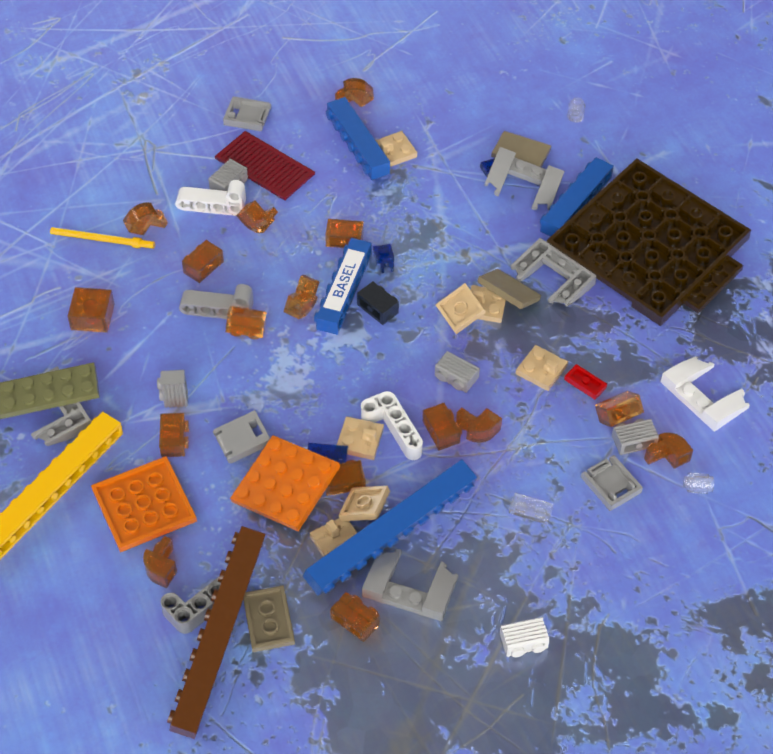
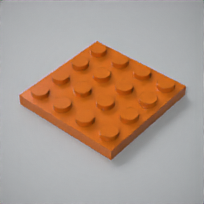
[230,435,340,532]
[91,456,197,553]

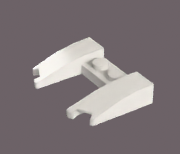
[661,356,750,432]

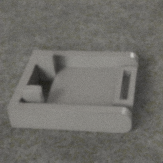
[223,96,272,131]
[213,410,270,463]
[581,455,643,511]

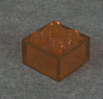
[68,287,115,333]

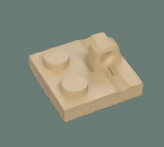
[376,131,417,167]
[436,283,486,334]
[471,285,506,323]
[516,345,568,391]
[336,416,384,460]
[338,486,390,521]
[310,518,357,557]

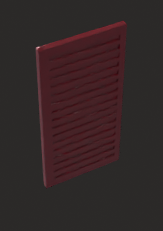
[215,131,315,200]

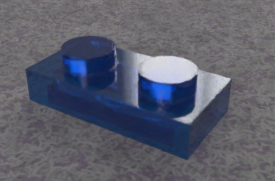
[308,442,348,467]

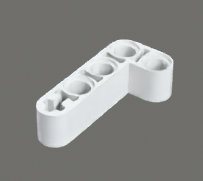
[175,180,246,216]
[361,391,423,460]

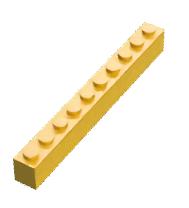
[0,412,123,559]

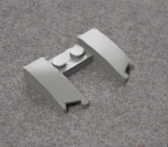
[485,147,565,210]
[511,238,596,306]
[31,366,91,446]
[362,549,458,621]

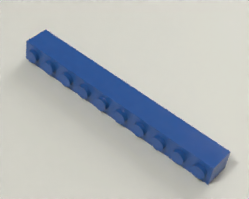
[303,459,477,596]

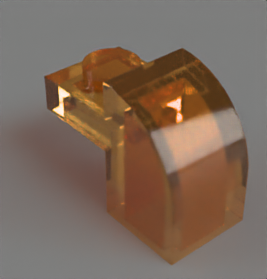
[335,78,374,107]
[236,200,278,233]
[123,202,168,235]
[283,275,319,319]
[456,407,502,443]
[644,433,693,469]
[143,536,177,588]

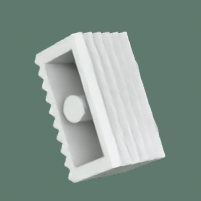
[500,617,549,657]

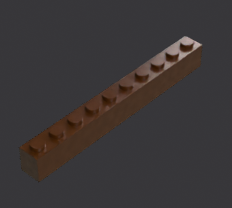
[167,526,266,739]

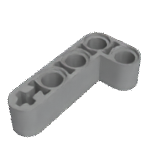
[179,284,253,321]
[161,577,221,634]

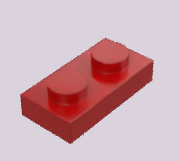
[564,364,607,400]

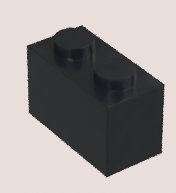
[357,281,399,325]

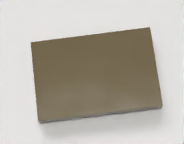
[491,131,551,167]
[477,269,542,309]
[243,585,295,652]

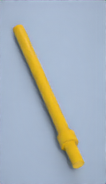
[50,227,155,249]

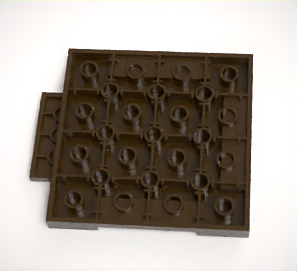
[547,158,751,326]

